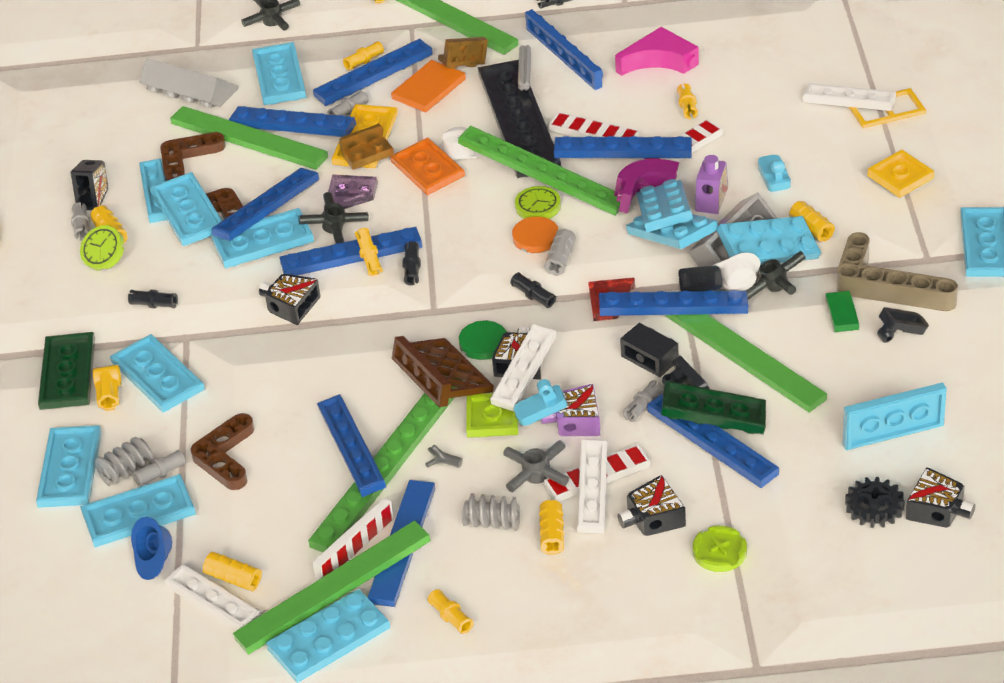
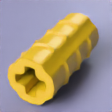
[789,201,835,242]
[90,205,127,244]
[539,500,564,555]
[203,551,262,592]

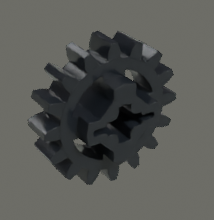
[845,477,905,528]

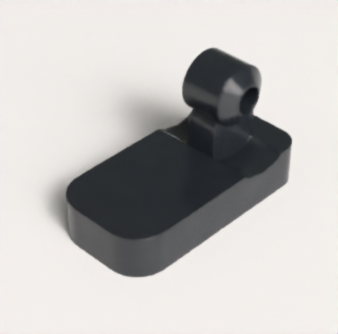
[678,265,722,292]
[877,307,929,343]
[662,355,710,389]

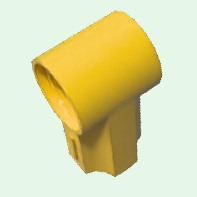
[93,364,122,411]

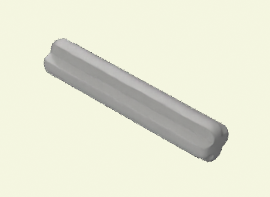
[518,45,531,91]

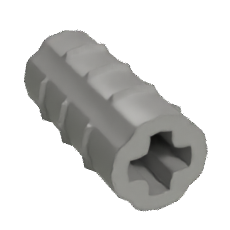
[544,229,576,276]

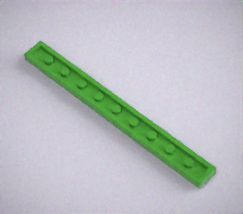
[308,375,463,552]

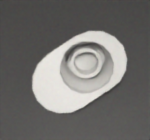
[438,127,484,160]
[714,252,760,291]

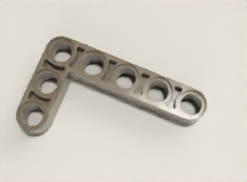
[837,232,958,311]

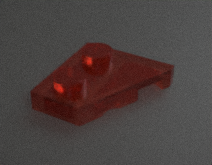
[588,277,635,321]

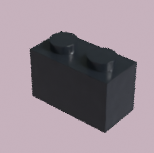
[620,322,679,378]

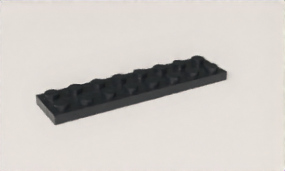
[478,60,561,178]

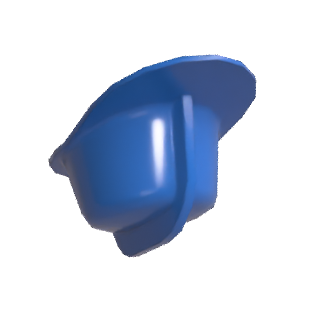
[131,517,173,580]

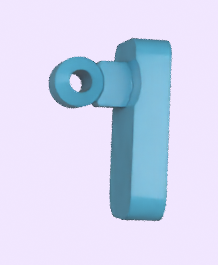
[758,155,791,192]
[514,379,567,426]

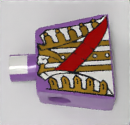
[695,155,728,214]
[541,384,601,436]

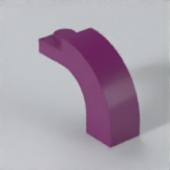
[614,159,679,213]

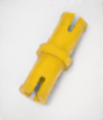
[343,41,384,70]
[677,83,698,119]
[354,228,383,276]
[427,589,474,634]

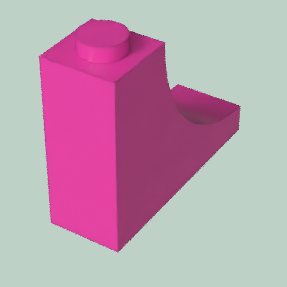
[615,27,699,76]

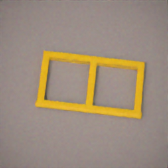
[849,88,926,128]

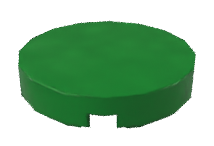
[459,320,507,360]

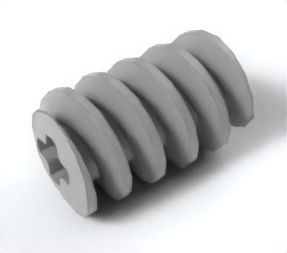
[95,437,154,486]
[462,493,520,531]

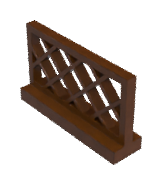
[391,336,494,407]

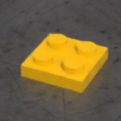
[867,149,934,198]

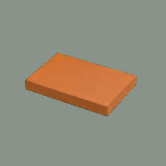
[391,60,466,113]
[390,137,465,195]

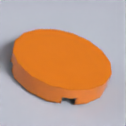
[512,216,558,253]

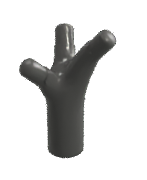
[425,445,463,468]

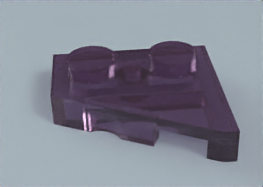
[324,174,378,209]

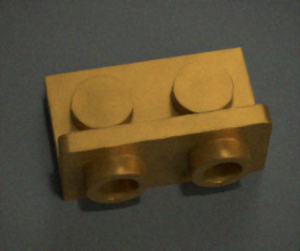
[438,37,488,69]
[339,124,394,170]

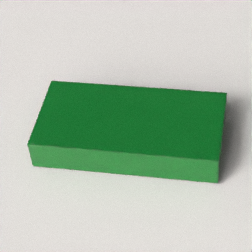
[825,291,859,332]

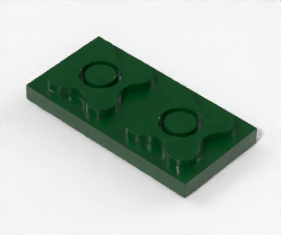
[38,332,95,410]
[661,381,766,435]

